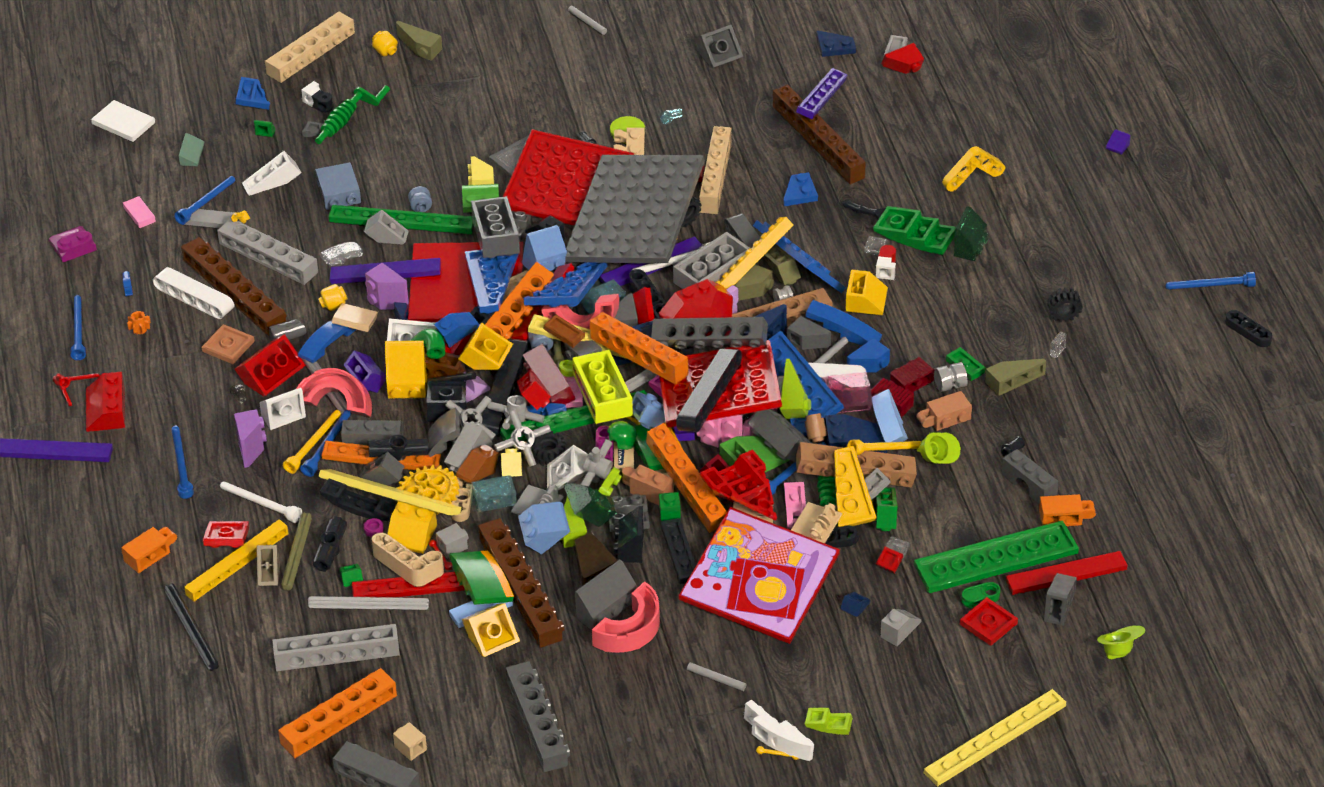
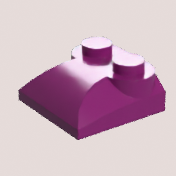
[49,226,97,262]

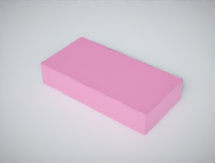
[123,197,156,228]

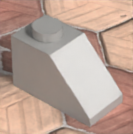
[364,209,409,245]
[881,609,921,646]

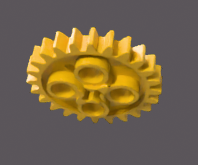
[396,465,460,515]

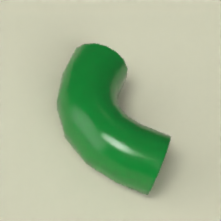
[411,328,445,359]

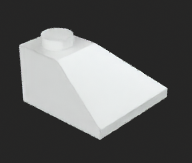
[260,388,306,430]
[547,445,588,490]

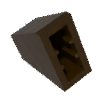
[575,532,618,586]

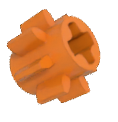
[127,311,151,334]

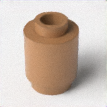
[804,413,827,443]

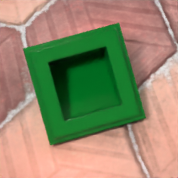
[254,120,275,137]
[339,564,363,587]

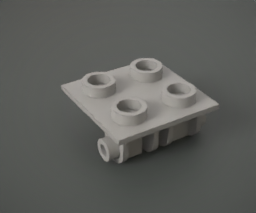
[511,485,564,515]

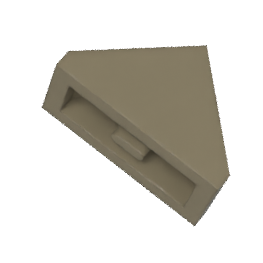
[257,545,280,586]

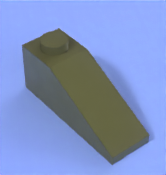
[396,21,442,61]
[763,245,801,285]
[985,359,1046,396]

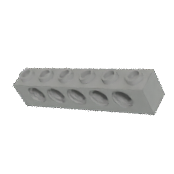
[217,219,318,285]
[272,624,400,671]

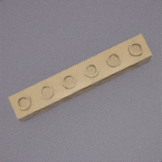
[265,12,355,83]
[700,126,731,214]

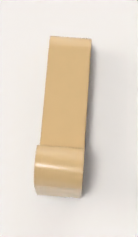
[372,533,444,586]

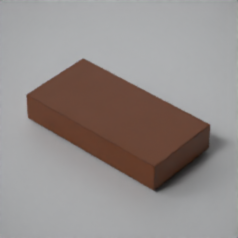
[544,314,585,348]

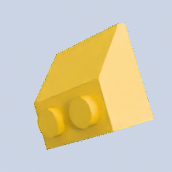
[458,323,513,370]
[388,501,437,554]
[462,603,520,657]

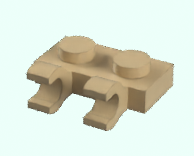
[614,128,645,155]

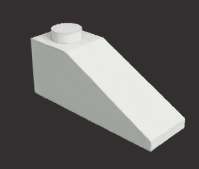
[242,151,301,196]

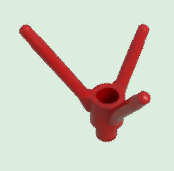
[53,373,99,406]

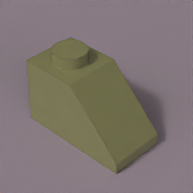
[735,265,774,301]

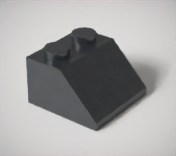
[427,381,466,422]
[614,506,644,563]

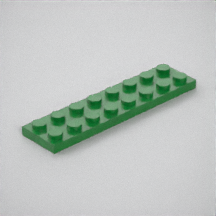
[914,520,1079,593]

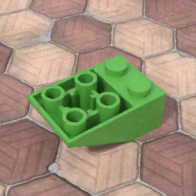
[719,436,790,472]

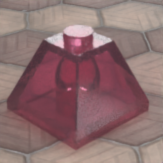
[828,372,873,413]

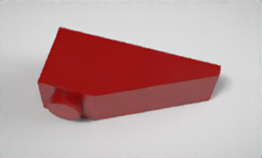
[517,369,551,410]

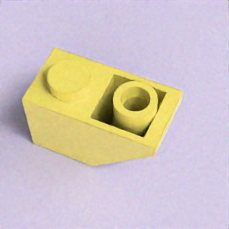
[468,157,494,185]
[501,448,522,477]

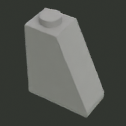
[444,422,493,475]

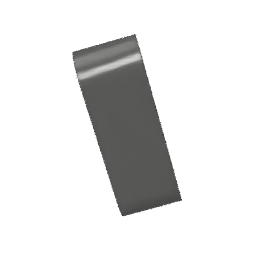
[724,213,761,248]

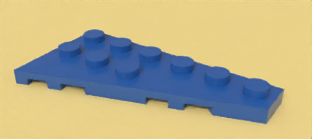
[753,220,846,293]
[465,245,520,314]
[523,262,607,307]
[768,331,845,437]

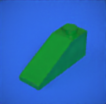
[875,487,898,531]

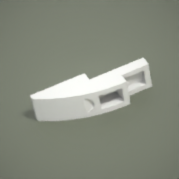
[744,700,814,761]

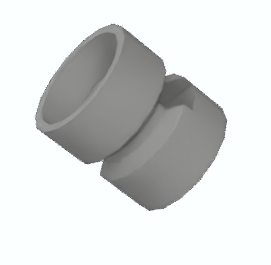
[934,362,968,392]

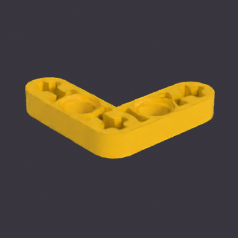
[942,146,1005,192]

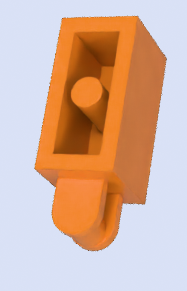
[1039,494,1096,526]
[121,527,177,573]

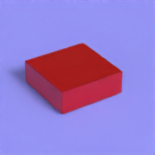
[876,547,904,574]

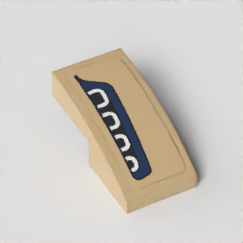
[614,442,634,472]

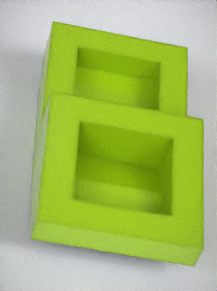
[805,708,853,735]

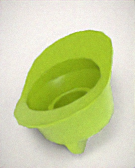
[917,433,961,464]
[1097,626,1145,659]

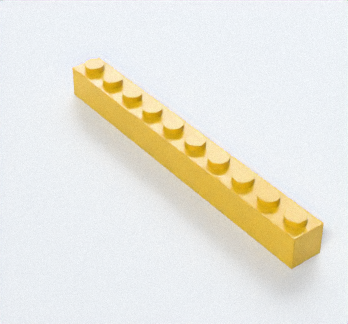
[715,217,793,290]
[184,520,288,601]

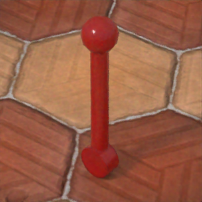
[429,540,452,571]

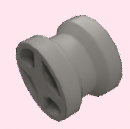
[773,285,793,302]

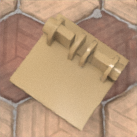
[791,502,842,543]

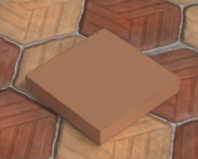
[202,324,255,364]

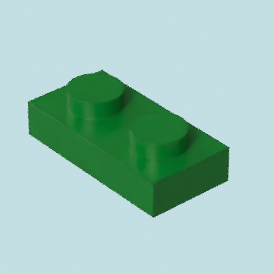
[946,347,986,381]

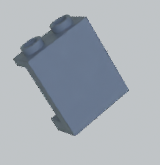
[315,162,361,210]

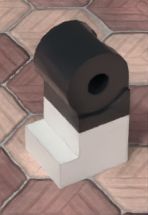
[302,81,333,113]

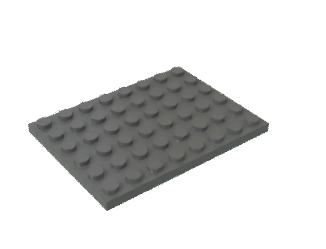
[565,155,705,264]

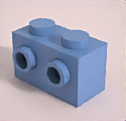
[633,391,665,429]

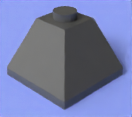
[694,25,743,68]

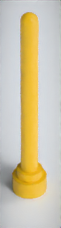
[283,410,341,474]
[847,439,921,455]

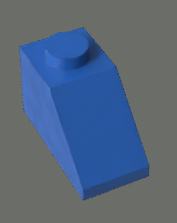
[434,312,480,348]
[847,338,890,372]

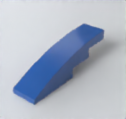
[806,300,882,345]

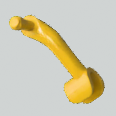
[231,211,250,224]

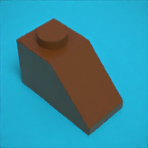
[456,445,499,484]

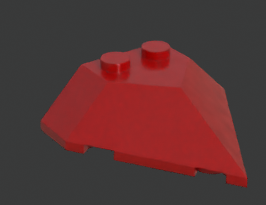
[659,279,733,336]
[699,449,777,521]

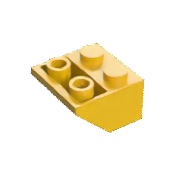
[846,270,888,315]

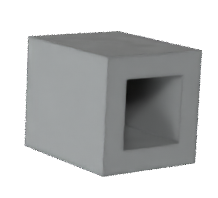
[436,523,469,558]

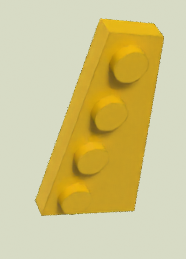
[834,446,877,527]

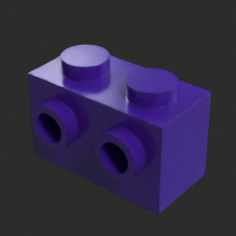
[344,350,386,393]

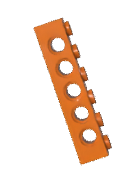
[485,262,554,340]
[590,312,688,384]
[646,423,727,533]
[278,668,397,758]

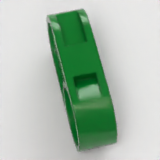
[961,582,1001,608]

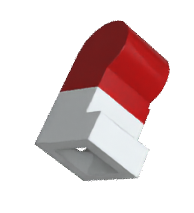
[876,245,896,280]

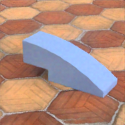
[871,389,908,442]

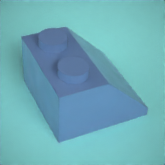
[522,225,567,271]
[518,502,570,554]

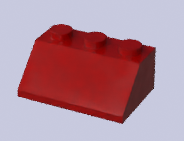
[235,334,306,397]
[86,372,125,432]

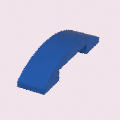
[298,320,357,363]

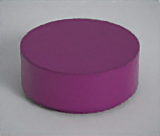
[364,518,384,537]

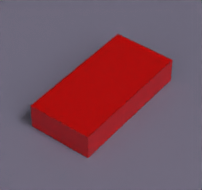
[633,287,655,325]

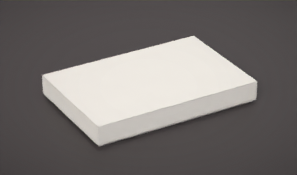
[91,100,155,142]

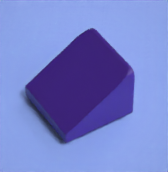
[1106,129,1130,155]

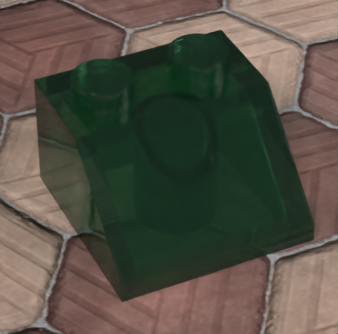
[954,206,989,261]
[563,482,617,527]

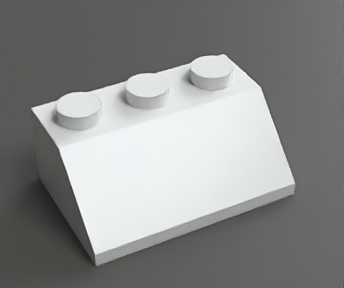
[387,319,437,341]

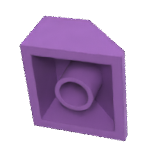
[365,263,409,310]
[234,409,267,468]

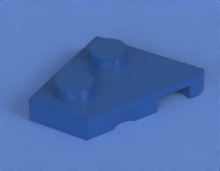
[236,77,270,110]
[784,172,818,206]

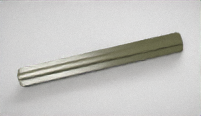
[281,512,312,590]

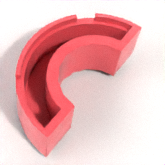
[541,294,619,329]
[296,368,372,417]
[592,582,660,653]

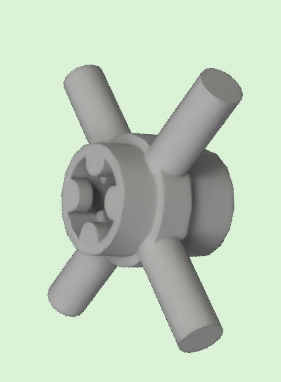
[487,395,544,429]
[445,396,496,444]
[494,409,551,467]
[580,440,613,491]

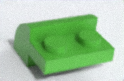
[462,184,499,213]

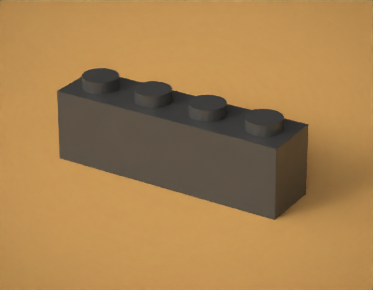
[333,741,420,787]

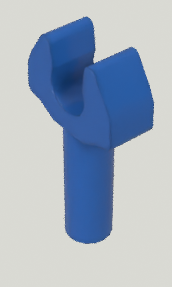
[123,271,133,296]

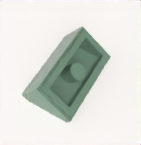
[179,133,204,166]

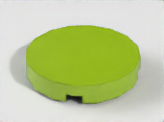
[610,116,645,144]

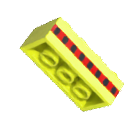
[573,350,633,424]

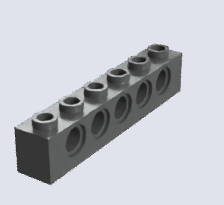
[651,317,768,349]
[506,661,570,772]

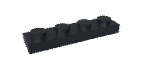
[661,518,696,584]

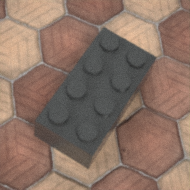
[471,196,520,258]

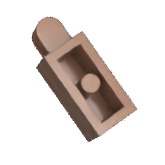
[916,391,972,431]
[622,465,674,505]

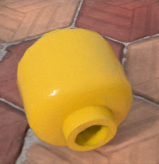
[372,31,398,56]
[319,284,348,311]

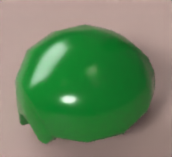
[607,421,637,450]

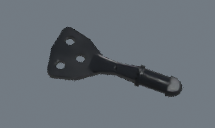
[842,200,886,220]

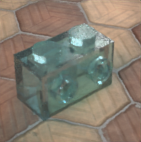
[582,279,626,314]
[472,475,517,512]

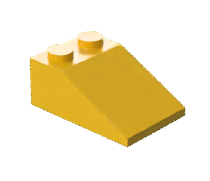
[385,341,427,398]

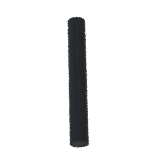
[427,372,476,384]

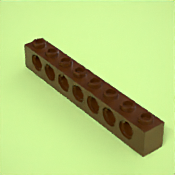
[773,84,866,185]
[181,237,287,336]
[478,518,564,648]

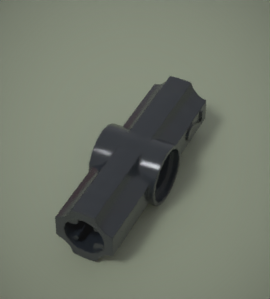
[369,435,428,461]
[313,516,347,572]

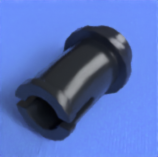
[577,131,597,144]
[1001,436,1025,457]

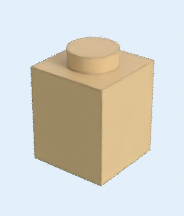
[393,722,427,761]

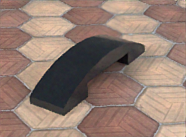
[320,478,397,521]

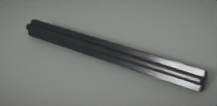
[165,583,219,671]

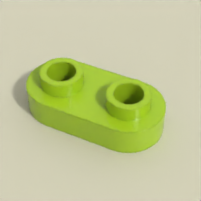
[596,467,622,500]

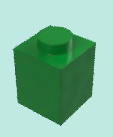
[659,492,681,521]

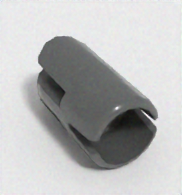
[269,319,306,340]

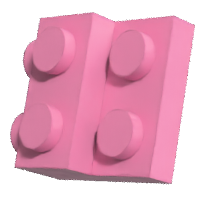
[697,415,742,447]

